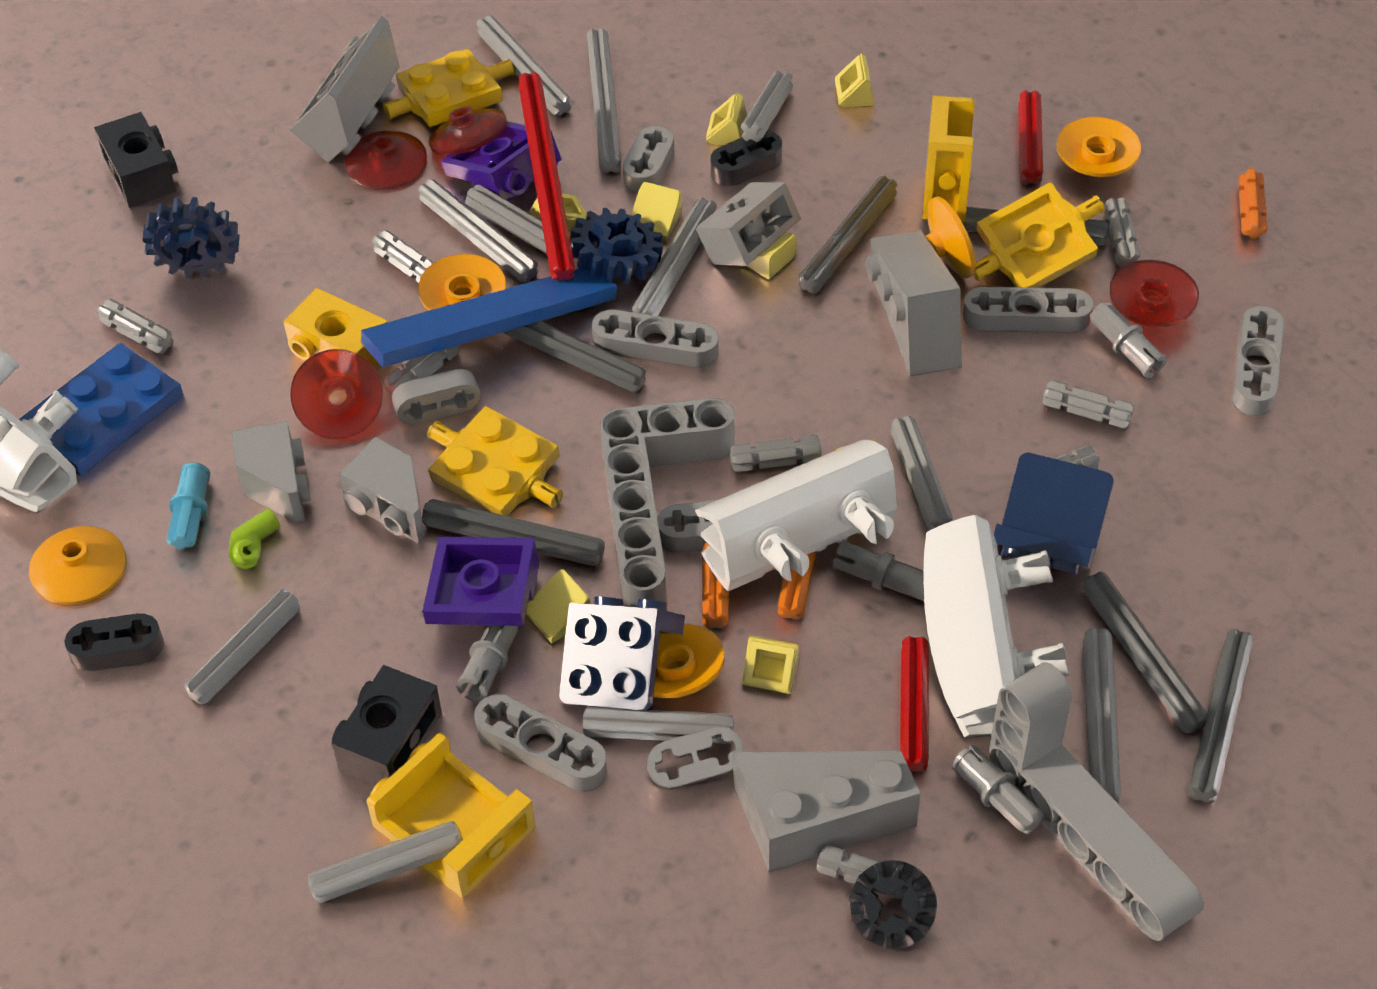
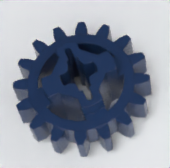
[142,197,240,279]
[570,208,664,284]

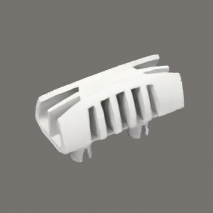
[0,349,79,513]
[695,439,897,591]
[924,515,1070,737]

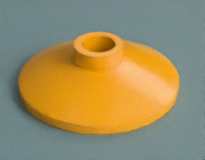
[1057,117,1141,177]
[925,196,976,278]
[418,254,506,311]
[29,526,127,606]
[653,623,725,698]

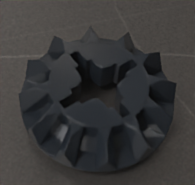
[849,860,937,949]

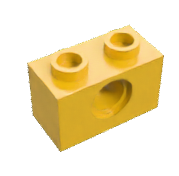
[284,287,388,385]

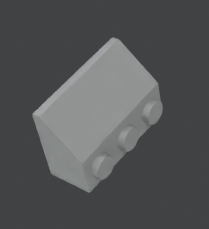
[290,16,400,163]

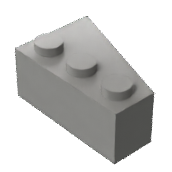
[865,230,962,376]
[733,750,921,872]

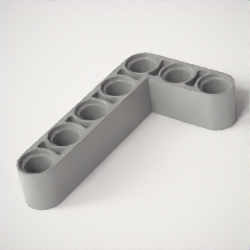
[600,398,735,607]
[989,662,1204,941]

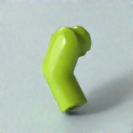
[228,508,280,569]

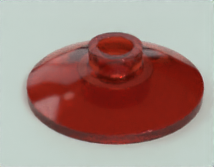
[429,106,508,156]
[345,130,427,190]
[1109,260,1199,327]
[290,349,383,439]

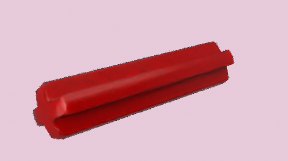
[1018,90,1043,185]
[900,636,929,772]

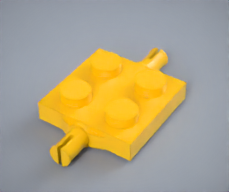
[383,48,514,127]
[974,182,1105,288]
[427,406,563,516]

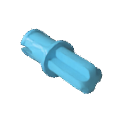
[167,463,211,551]

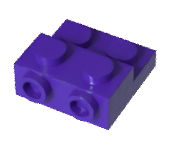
[440,120,562,201]
[422,536,539,626]

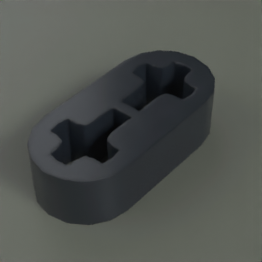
[710,130,782,186]
[64,613,164,671]

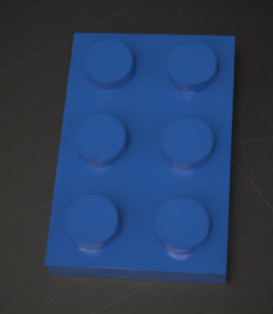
[19,342,184,477]

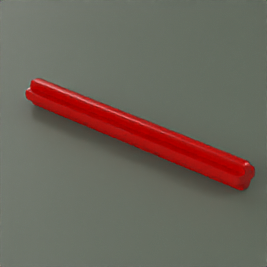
[518,72,575,281]

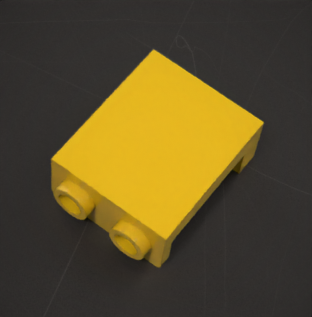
[922,95,975,222]
[367,732,536,899]

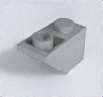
[232,421,311,523]
[339,437,425,543]

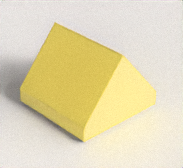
[835,53,875,108]
[706,93,747,146]
[741,635,800,694]

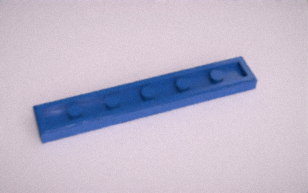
[361,267,617,367]

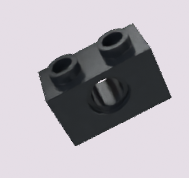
[94,112,178,208]
[331,665,442,785]

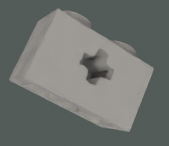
[696,182,801,266]

